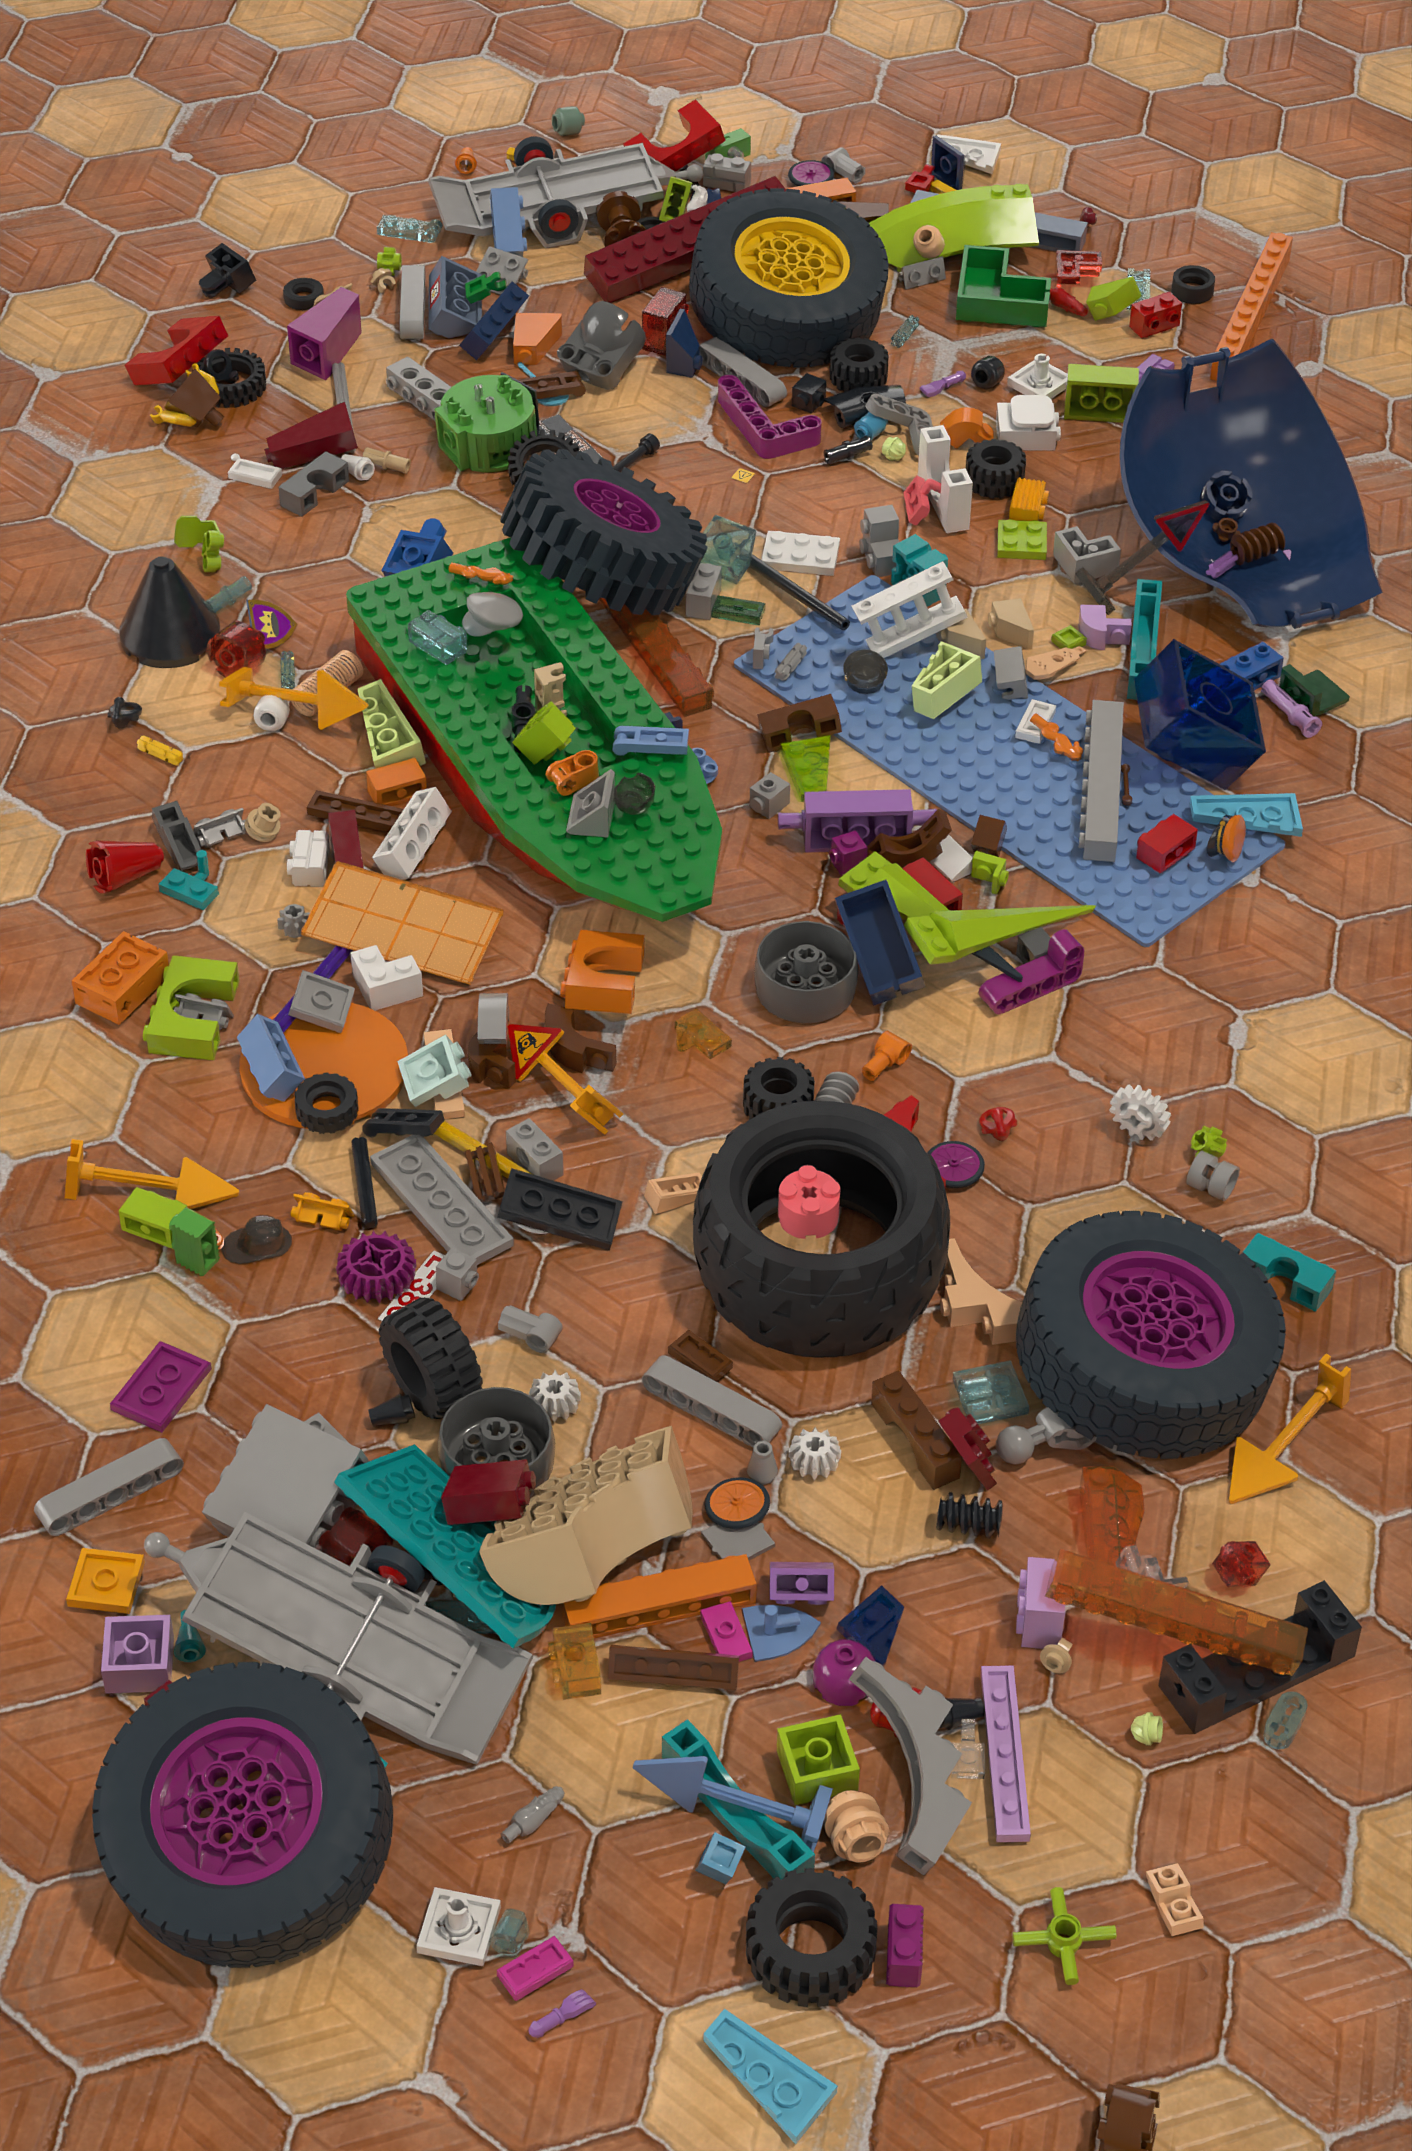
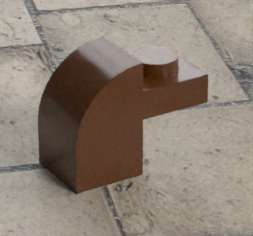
[468,1032,516,1088]

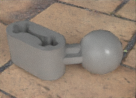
[996,1407,1096,1465]

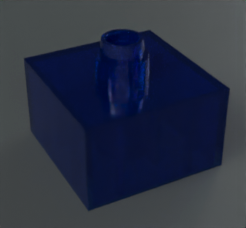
[1134,639,1266,790]

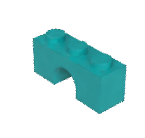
[1242,1232,1336,1312]

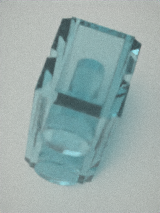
[408,610,467,665]

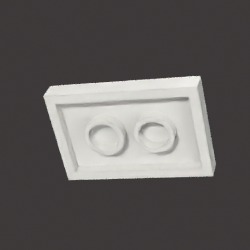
[761,531,840,576]

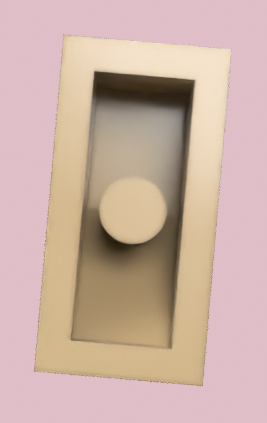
[988,598,1034,650]
[936,609,986,659]

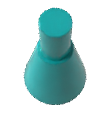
[173,1609,206,1663]

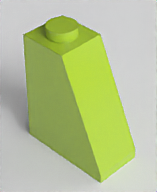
[659,176,692,222]

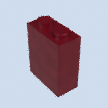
[441,1459,536,1525]

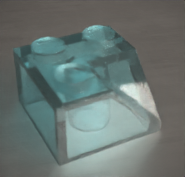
[701,515,756,584]

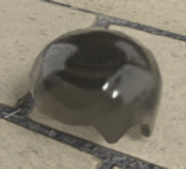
[613,773,655,815]

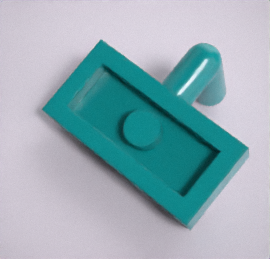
[158,850,219,910]

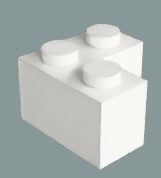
[350,945,423,1011]

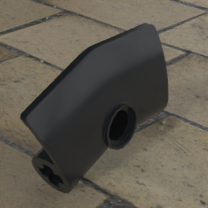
[823,385,906,428]

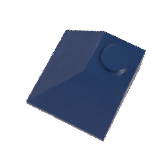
[931,135,966,190]
[666,309,703,378]

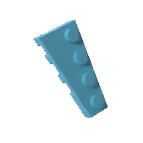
[1190,793,1303,837]
[703,2009,838,2144]

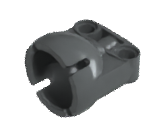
[557,301,646,390]

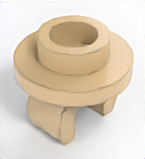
[371,268,396,293]
[1040,1637,1073,1674]

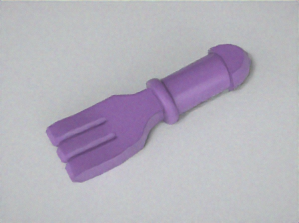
[919,371,966,397]
[528,1989,596,2038]

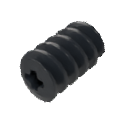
[936,1492,1003,1539]

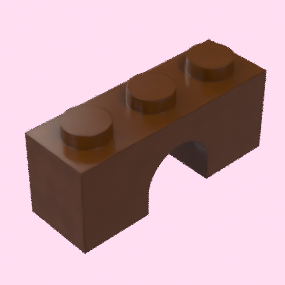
[757,694,842,753]

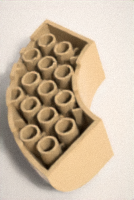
[479,1426,693,1605]

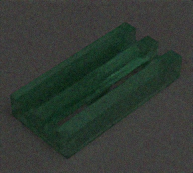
[711,595,766,625]

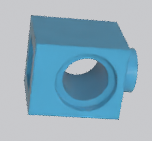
[695,1832,746,1885]

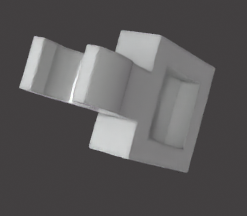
[753,627,774,669]

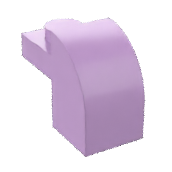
[1078,605,1131,650]

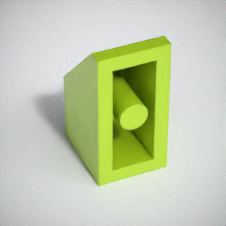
[1086,276,1141,321]

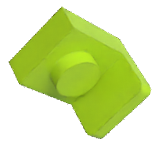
[971,851,1009,895]

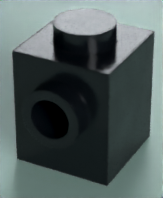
[792,373,827,414]

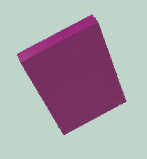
[110,1341,212,1433]

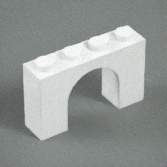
[918,425,973,533]

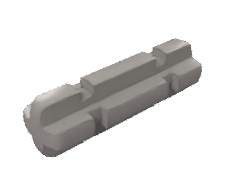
[774,643,807,681]

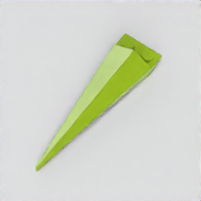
[904,905,1096,965]

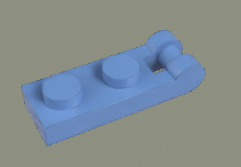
[613,726,689,756]

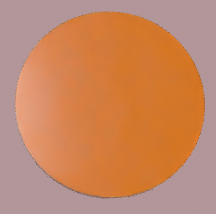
[239,1003,408,1129]

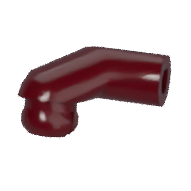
[1080,207,1097,228]

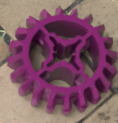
[336,1230,417,1303]

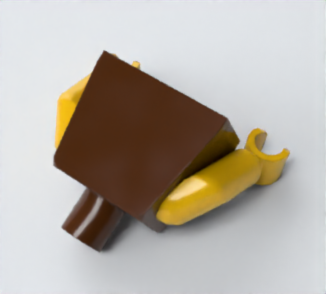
[150,364,225,427]

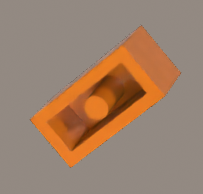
[366,758,427,806]

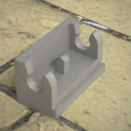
[994,646,1028,699]

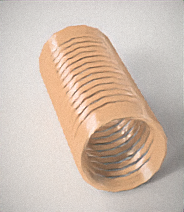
[291,650,363,717]

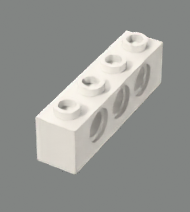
[372,787,452,881]

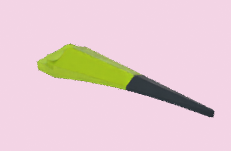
[838,851,1023,982]

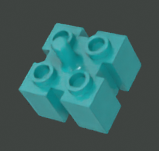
[891,534,948,607]

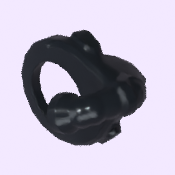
[204,349,239,384]
[108,697,142,729]

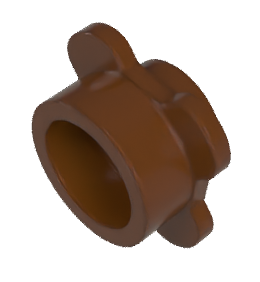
[1212,518,1241,542]

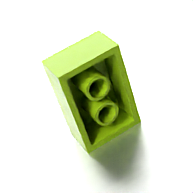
[1064,364,1139,423]

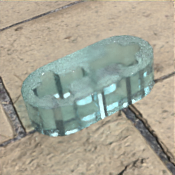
[1263,1692,1308,1749]

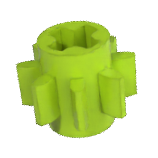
[377,247,402,276]
[1191,1126,1227,1158]

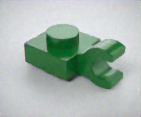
[465,272,507,304]

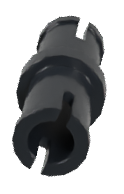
[823,435,873,465]

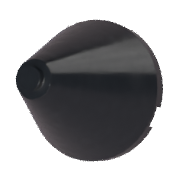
[119,556,221,668]

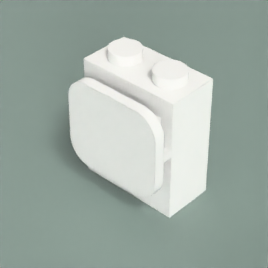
[996,395,1061,450]

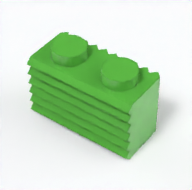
[169,1207,220,1276]

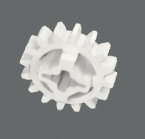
[1109,1084,1171,1140]

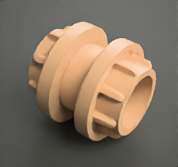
[823,1790,889,1862]

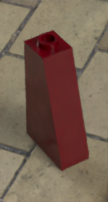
[264,402,358,469]

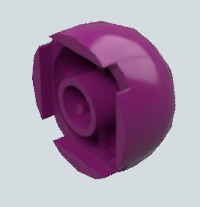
[813,1639,875,1706]

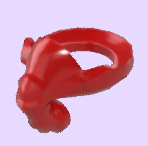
[979,1107,1017,1141]

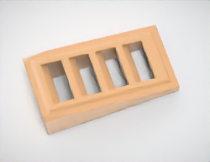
[644,1173,702,1214]

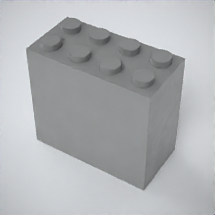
[202,1404,369,1554]

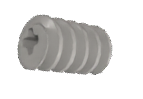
[814,1072,859,1104]

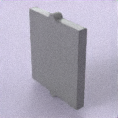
[701,1522,775,1560]

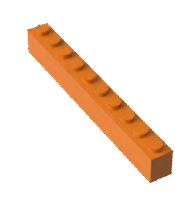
[1210,232,1293,381]

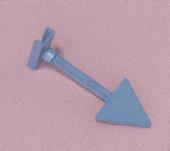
[633,1756,833,1852]

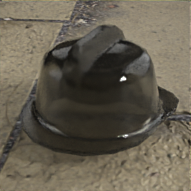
[222,1215,292,1264]

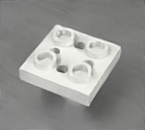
[1007,354,1068,399]
[416,1887,501,1967]

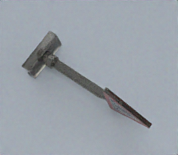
[1075,500,1209,615]

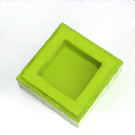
[1051,625,1087,649]

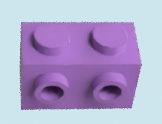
[769,1562,834,1605]

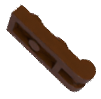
[517,371,586,399]

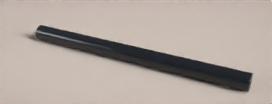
[730,544,850,631]

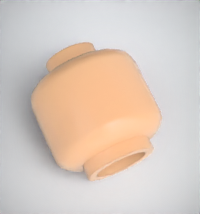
[913,225,945,259]

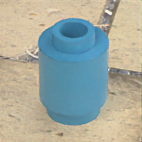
[854,412,888,440]

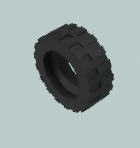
[294,1072,359,1134]

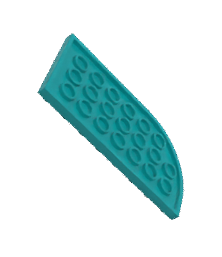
[334,1444,556,1648]

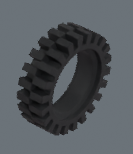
[192,348,266,408]
[508,429,581,485]

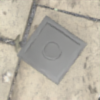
[288,970,355,1033]

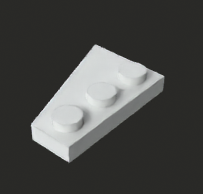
[937,134,1001,174]

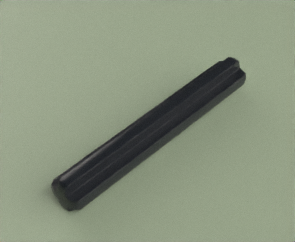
[351,1137,378,1229]

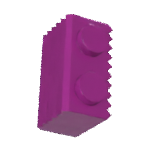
[886,1904,924,1987]

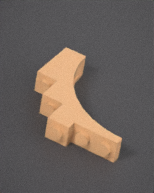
[940,1238,1022,1345]

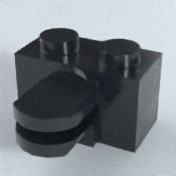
[199,243,257,298]

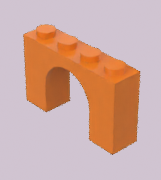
[560,930,645,1014]

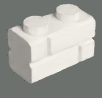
[287,830,330,887]

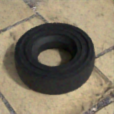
[283,278,324,310]

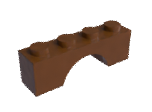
[871,1370,962,1490]

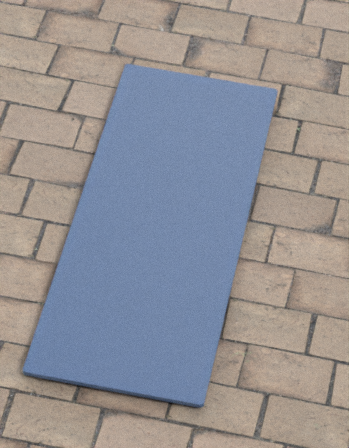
[734,575,1285,947]

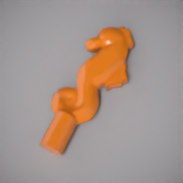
[449,563,513,585]
[1030,713,1083,761]

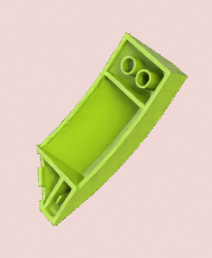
[869,184,1039,272]

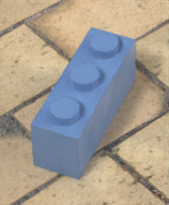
[490,187,527,257]
[237,1014,305,1102]

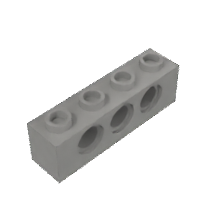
[386,356,451,422]

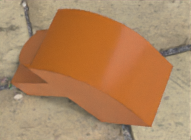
[940,407,994,449]

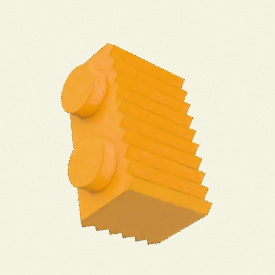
[1009,477,1049,521]

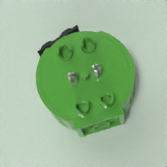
[434,372,540,472]

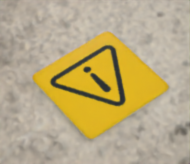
[732,468,755,483]

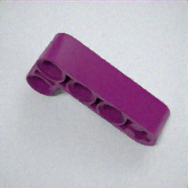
[978,929,1085,1015]

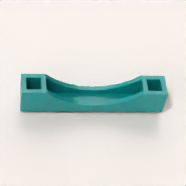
[1127,579,1162,701]
[662,1719,815,1879]

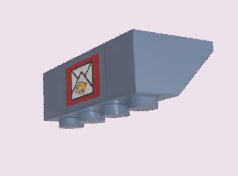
[428,256,482,338]

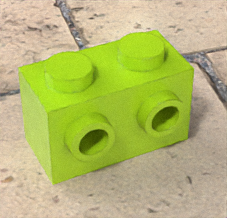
[119,1187,187,1249]

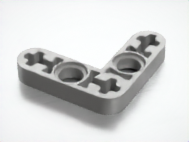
[866,394,933,456]

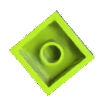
[777,1714,860,1805]

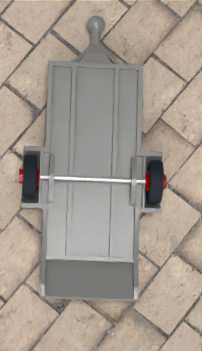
[428,136,703,248]
[144,1512,533,1765]

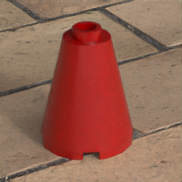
[86,840,164,894]

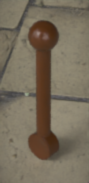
[1121,763,1133,806]

